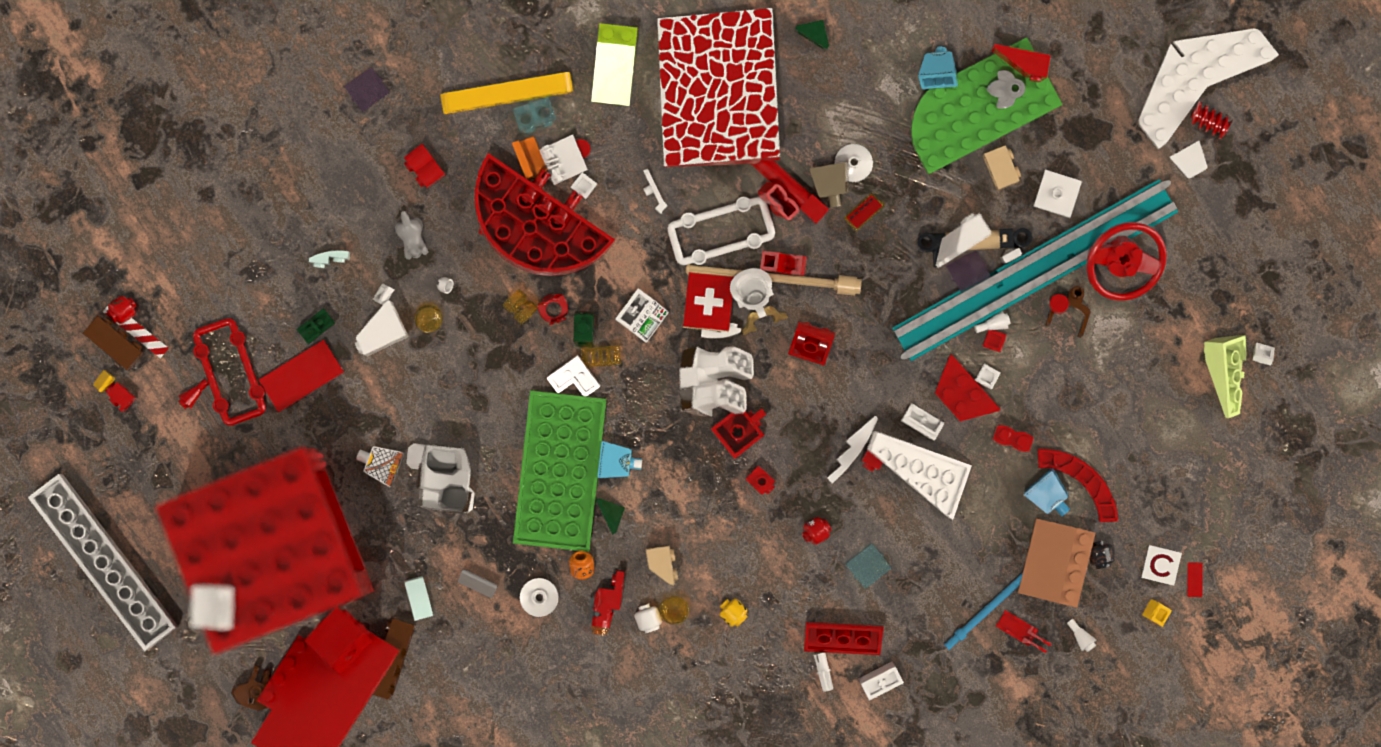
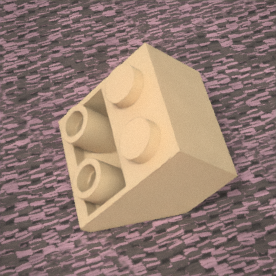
[646,546,678,585]

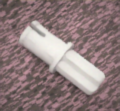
[814,652,833,692]

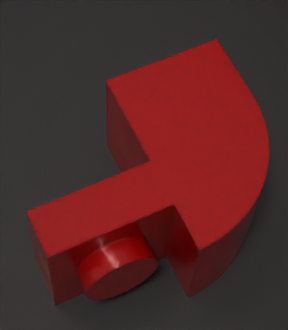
[760,251,807,276]

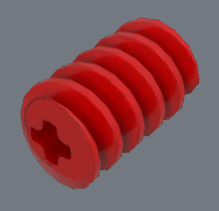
[1189,101,1233,140]

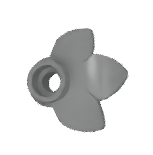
[987,70,1025,109]

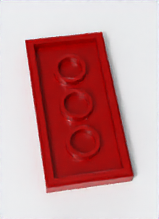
[259,340,344,413]

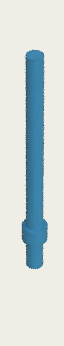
[944,572,1023,650]

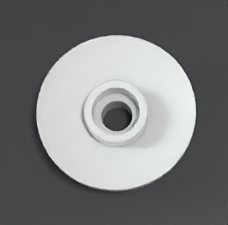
[835,144,873,182]
[520,578,558,617]

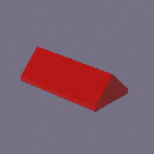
[804,621,883,655]

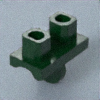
[296,308,336,345]

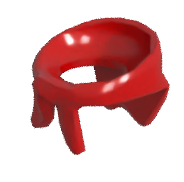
[538,293,568,325]

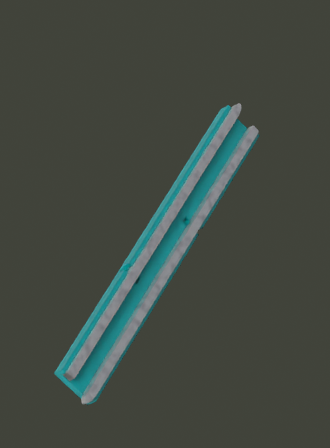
[892,179,1178,362]

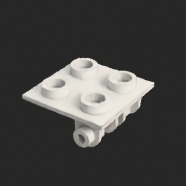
[539,135,588,185]
[191,587,233,628]

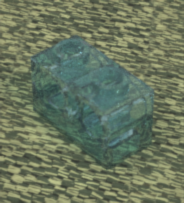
[513,97,557,134]

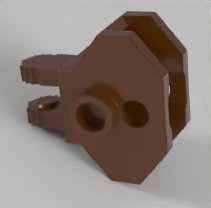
[231,665,270,711]

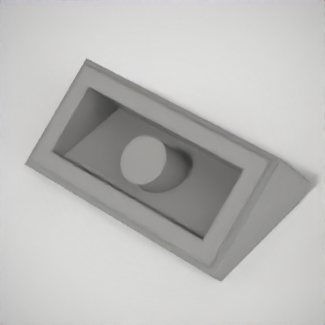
[458,569,498,598]

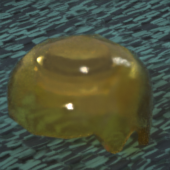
[414,302,443,333]
[659,596,690,625]

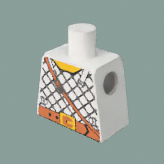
[356,446,405,487]

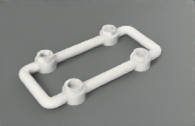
[667,197,775,265]

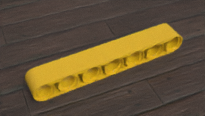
[440,72,573,114]

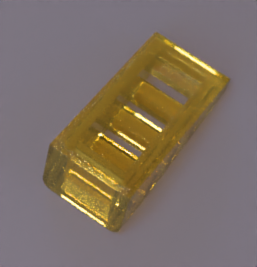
[581,345,621,368]

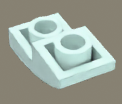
[309,251,351,268]
[404,576,433,621]

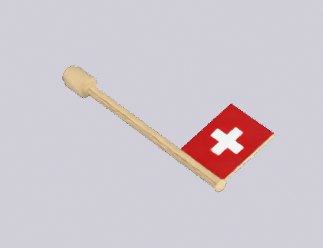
[683,264,862,332]

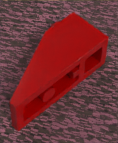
[991,44,1051,83]

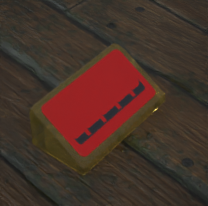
[844,193,885,232]

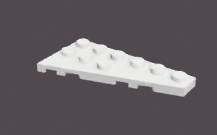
[868,431,972,520]

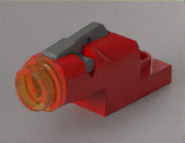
[589,570,625,635]

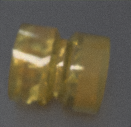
[502,289,539,325]

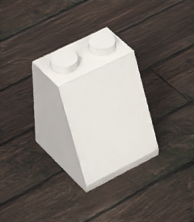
[355,300,409,356]

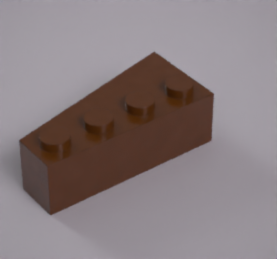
[372,618,416,700]

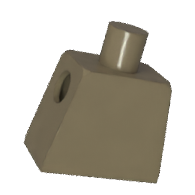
[810,162,849,208]

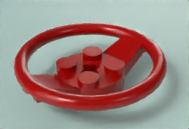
[1087,222,1167,301]

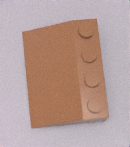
[1018,518,1095,608]

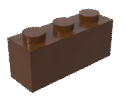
[83,316,144,371]

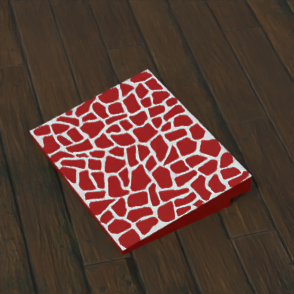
[658,8,780,167]

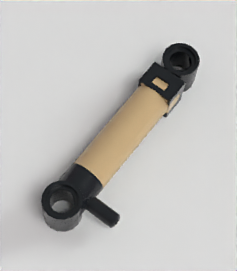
[916,228,1032,267]

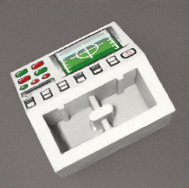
[615,289,669,343]

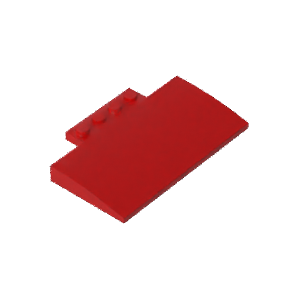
[251,632,400,747]

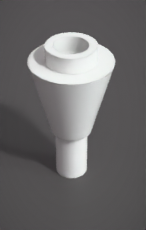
[974,311,1011,333]
[1067,619,1097,652]

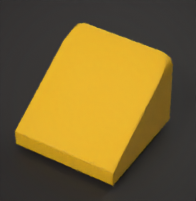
[93,370,115,393]
[1142,599,1172,627]

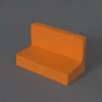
[512,137,548,180]

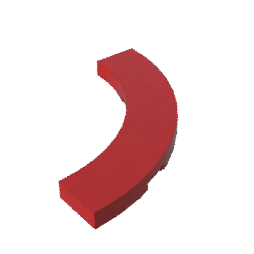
[1037,449,1119,522]

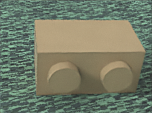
[983,145,1021,191]

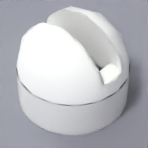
[437,277,454,294]

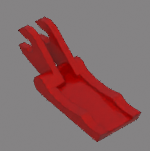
[996,610,1051,653]

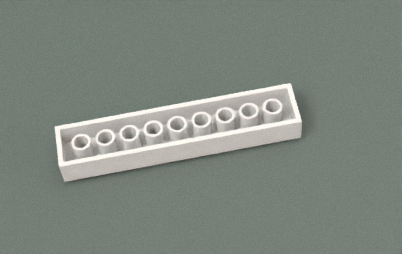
[28,474,179,651]

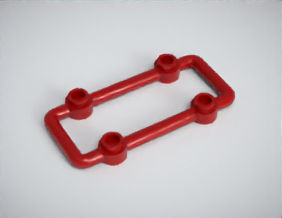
[193,318,266,426]

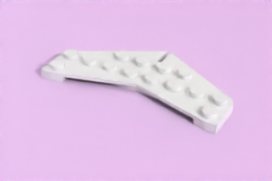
[1138,29,1279,149]

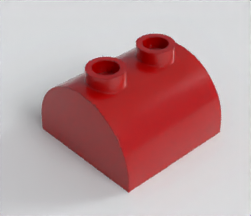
[788,321,835,366]

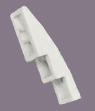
[827,416,878,484]

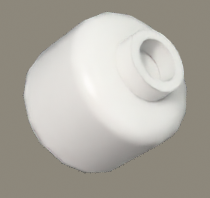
[634,604,662,633]

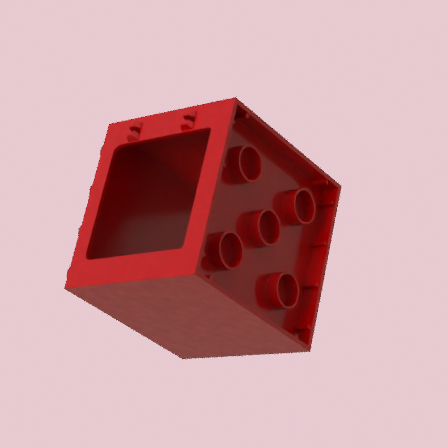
[155,447,375,655]

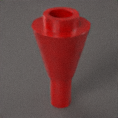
[178,379,209,410]

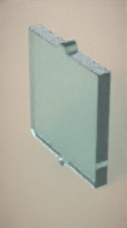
[846,544,892,589]

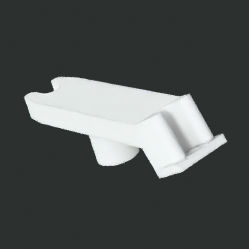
[643,168,667,214]

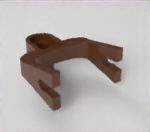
[1045,286,1091,338]

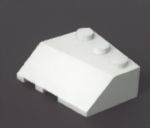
[936,214,992,268]

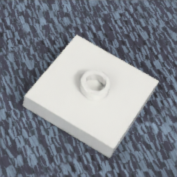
[1033,170,1082,218]

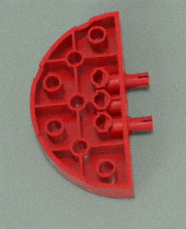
[475,153,615,276]

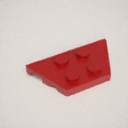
[935,354,1001,422]

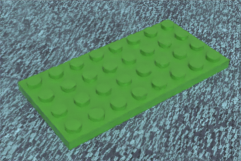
[513,391,607,552]

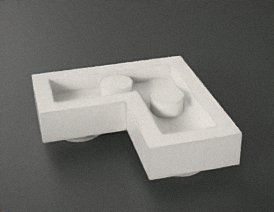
[547,355,600,397]

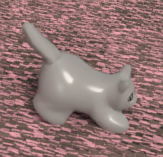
[395,211,428,260]

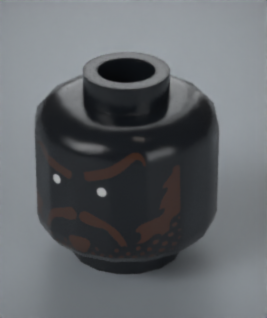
[1089,540,1115,569]

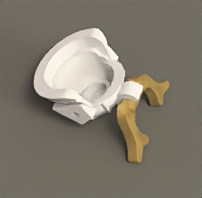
[730,268,788,335]

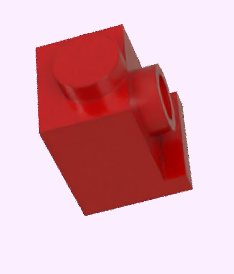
[105,382,137,412]

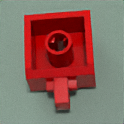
[711,409,767,459]

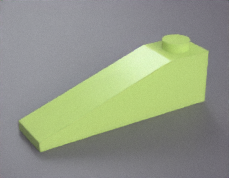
[1204,335,1247,418]

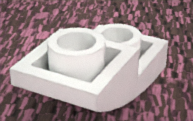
[701,323,741,339]

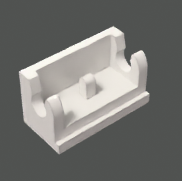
[901,403,944,441]
[858,662,903,700]

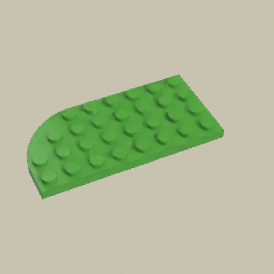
[911,38,1063,175]

